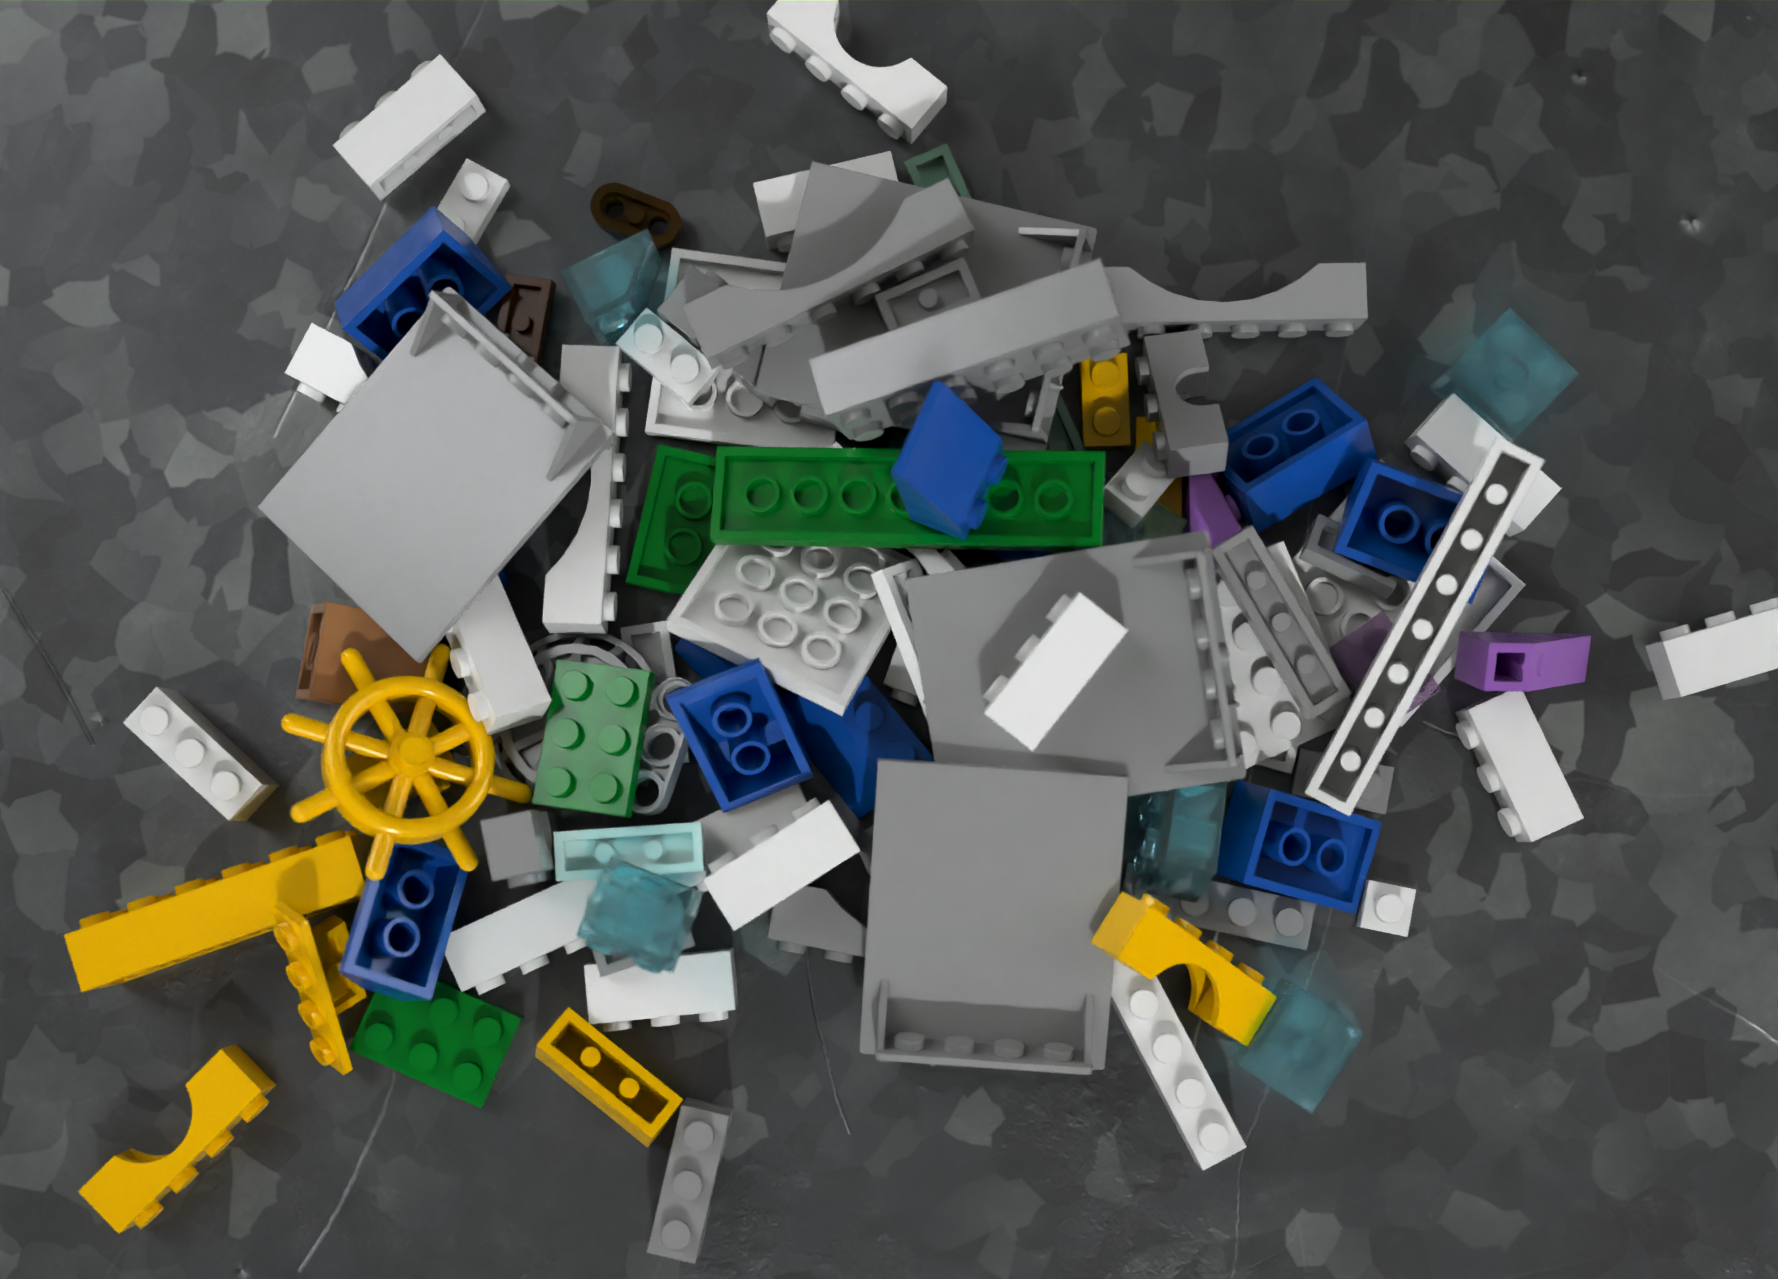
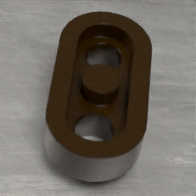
[590,183,682,251]

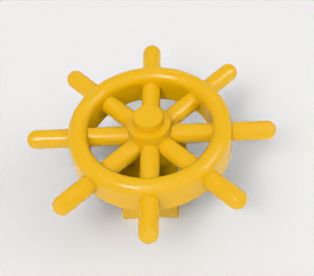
[281,643,533,881]

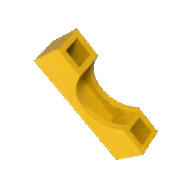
[1090,892,1277,1047]
[78,1044,276,1234]

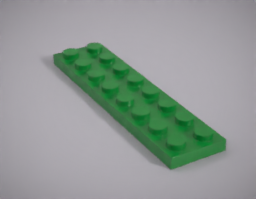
[709,446,1106,552]

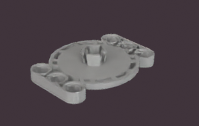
[450,633,692,816]

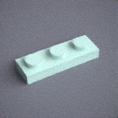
[553,822,706,882]

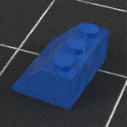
[334,205,512,360]
[1215,377,1378,534]
[1333,456,1494,604]
[782,675,934,820]
[338,842,468,1001]

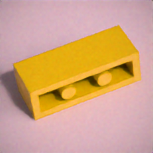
[535,1007,683,1148]

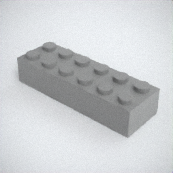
[809,258,1131,441]

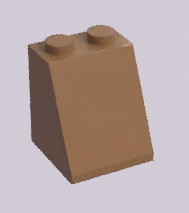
[295,602,447,716]

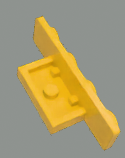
[272,902,367,1075]

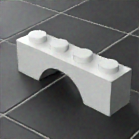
[767,0,947,144]

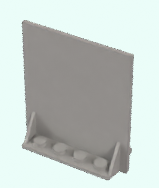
[754,161,1097,451]
[258,287,616,663]
[905,531,1246,796]
[859,758,1129,1075]

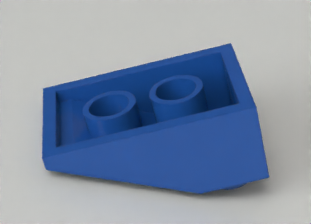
[892,380,1008,541]
[666,657,814,813]
[1210,780,1382,914]

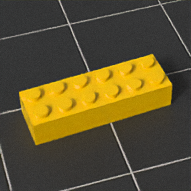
[64,829,374,992]

